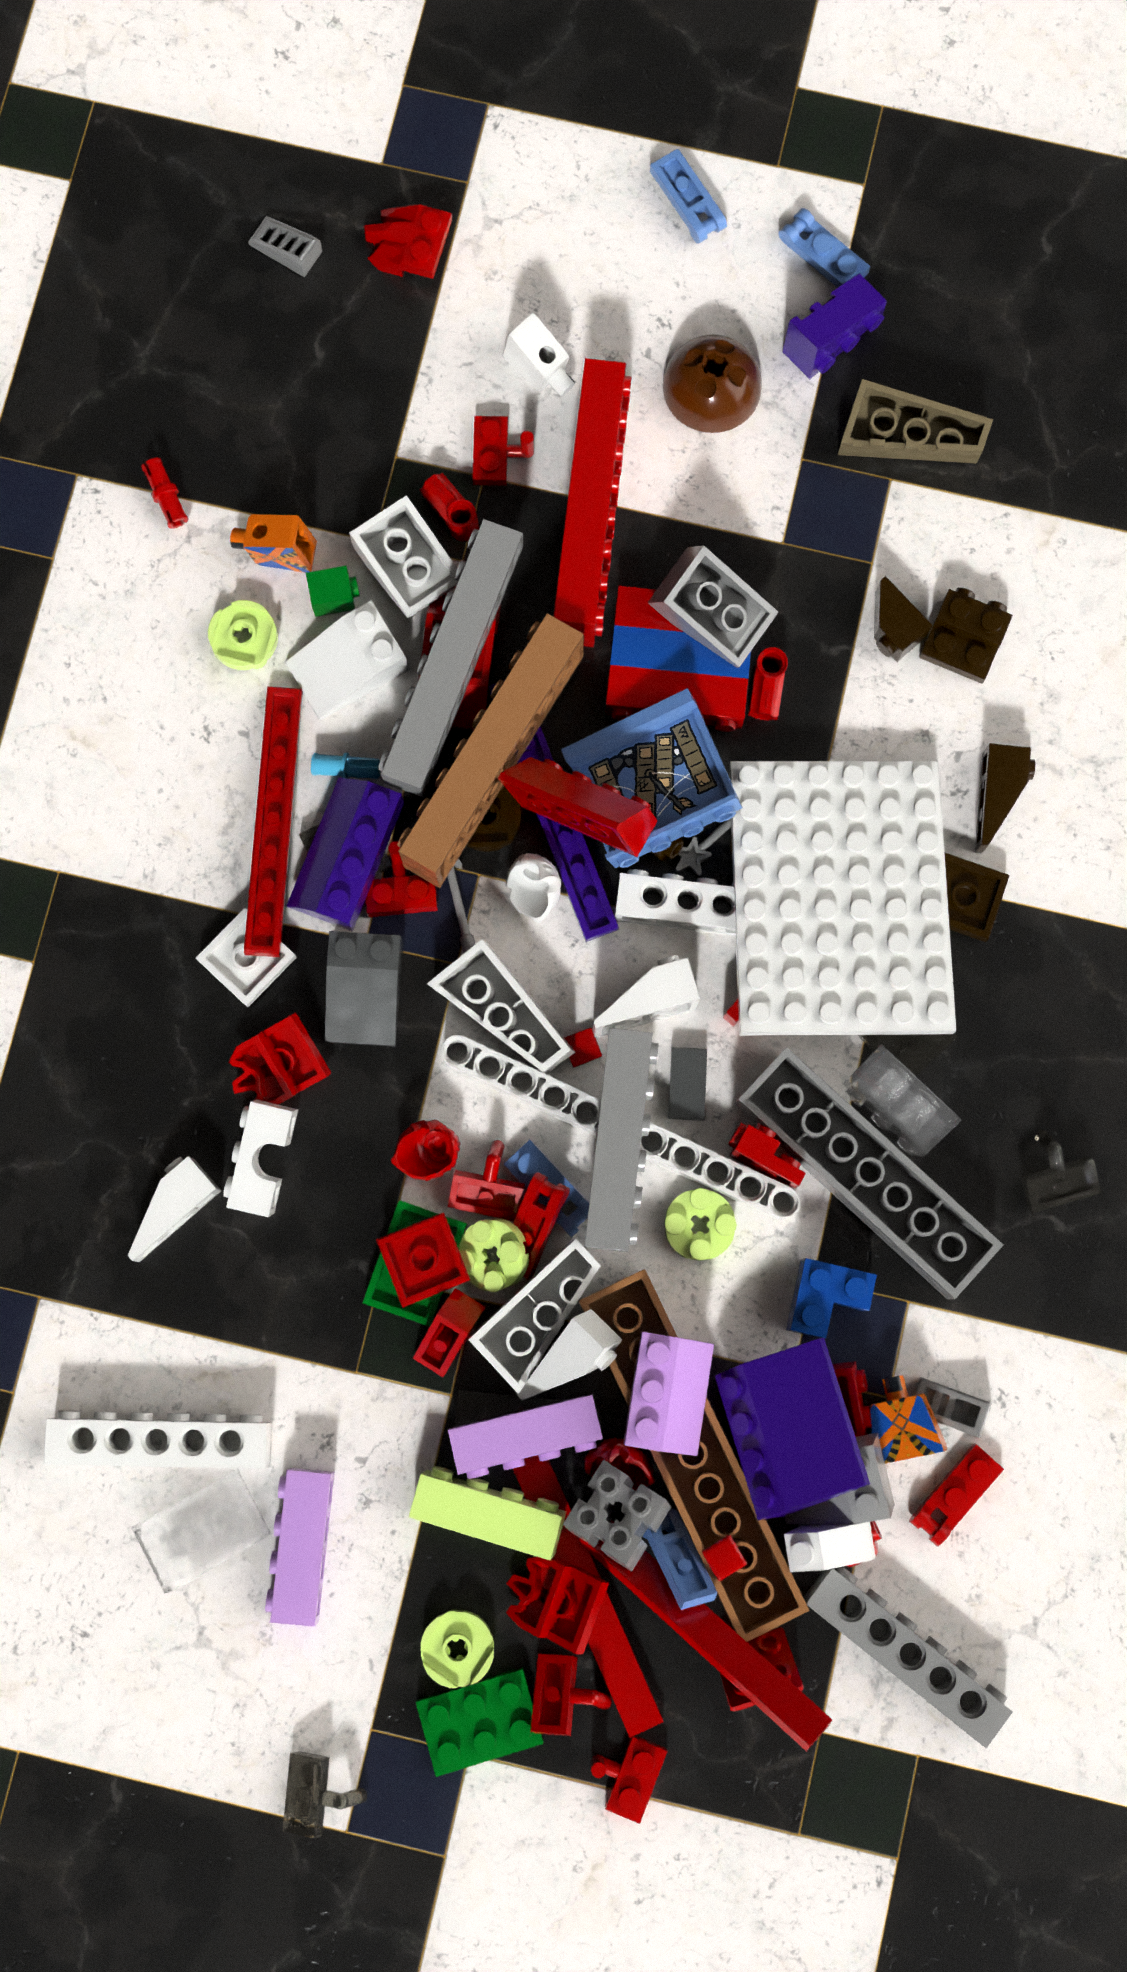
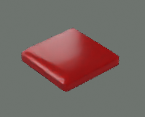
[564,1028,602,1068]
[702,1535,747,1581]

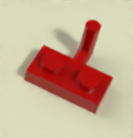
[473,416,534,485]
[366,841,438,917]
[448,1140,525,1221]
[531,1654,612,1736]
[591,1735,667,1824]

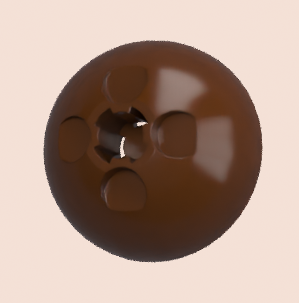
[663,334,762,433]

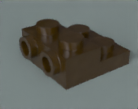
[919,587,1013,684]

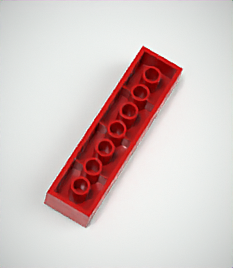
[554,358,632,647]

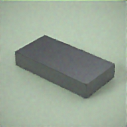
[668,1047,707,1121]

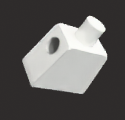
[503,312,576,397]

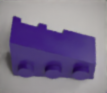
[783,273,887,380]

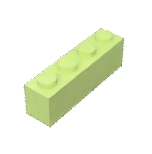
[409,1466,567,1560]

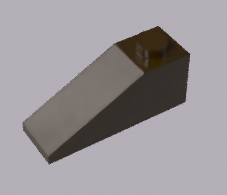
[975,743,1036,853]

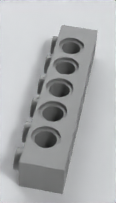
[803,1566,1013,1749]

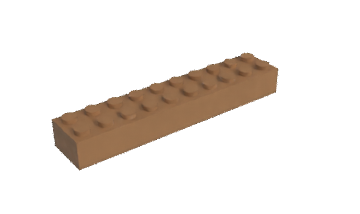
[578,1269,809,1642]

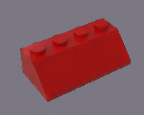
[498,757,658,857]

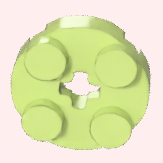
[208,600,278,670]
[664,1188,737,1261]
[459,1218,529,1292]
[421,1609,494,1688]

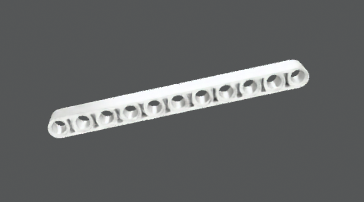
[441,1035,800,1220]

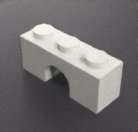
[223,1100,298,1217]

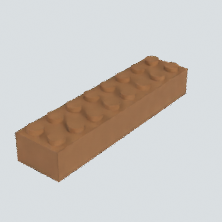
[397,613,584,888]

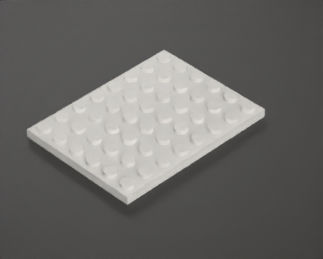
[729,761,956,1036]

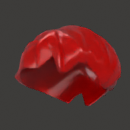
[391,1119,461,1181]
[584,1438,655,1491]

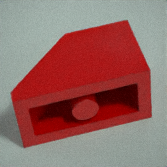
[413,1288,486,1377]

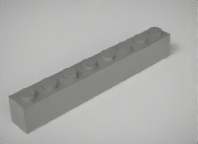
[378,519,523,797]

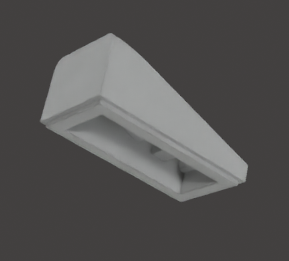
[248,216,322,278]
[915,1377,992,1438]

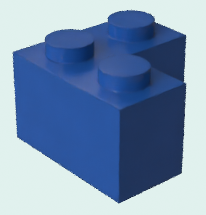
[786,1258,877,1338]

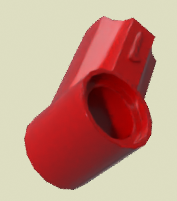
[420,473,479,541]
[748,647,788,721]

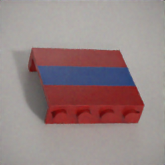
[605,586,751,732]

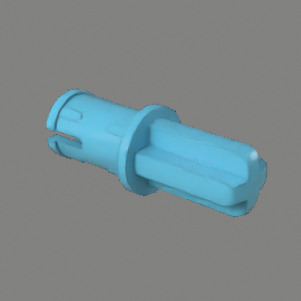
[311,752,381,779]

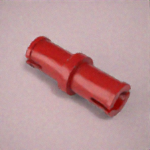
[141,457,189,529]

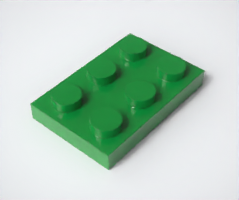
[362,1200,467,1327]
[416,1667,544,1777]

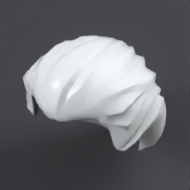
[504,853,561,923]

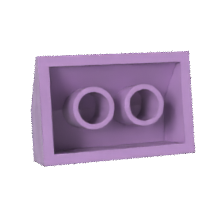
[623,1332,714,1456]

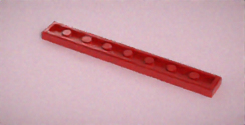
[244,686,302,957]
[513,1455,664,1738]
[579,1521,833,1752]

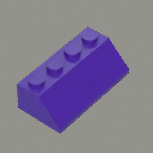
[286,778,404,932]

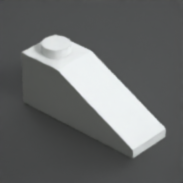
[128,1156,221,1262]
[517,1309,622,1400]

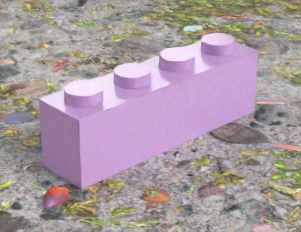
[448,1394,603,1479]
[265,1468,335,1627]

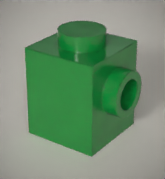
[306,565,360,617]

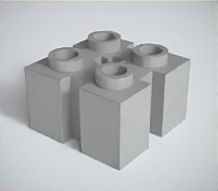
[563,1460,671,1572]

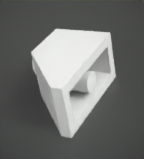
[784,1522,876,1572]

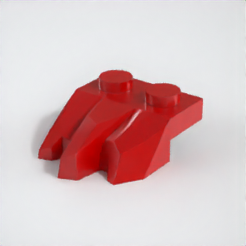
[364,204,452,279]
[229,1012,331,1105]
[506,1557,609,1654]

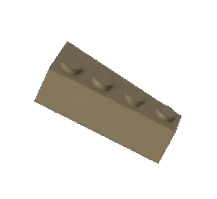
[838,379,993,464]

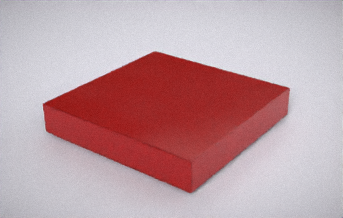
[376,1212,471,1308]

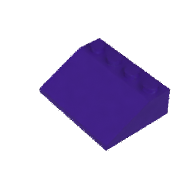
[715,1338,870,1520]

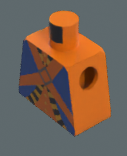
[230,514,317,573]
[871,1375,948,1464]

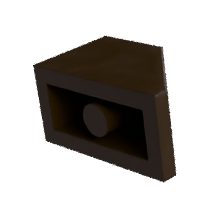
[874,576,933,662]

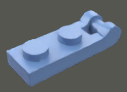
[650,149,727,244]
[778,208,870,288]
[504,1140,589,1238]
[643,1508,718,1610]

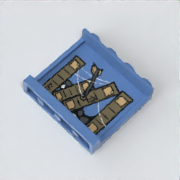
[561,688,743,868]

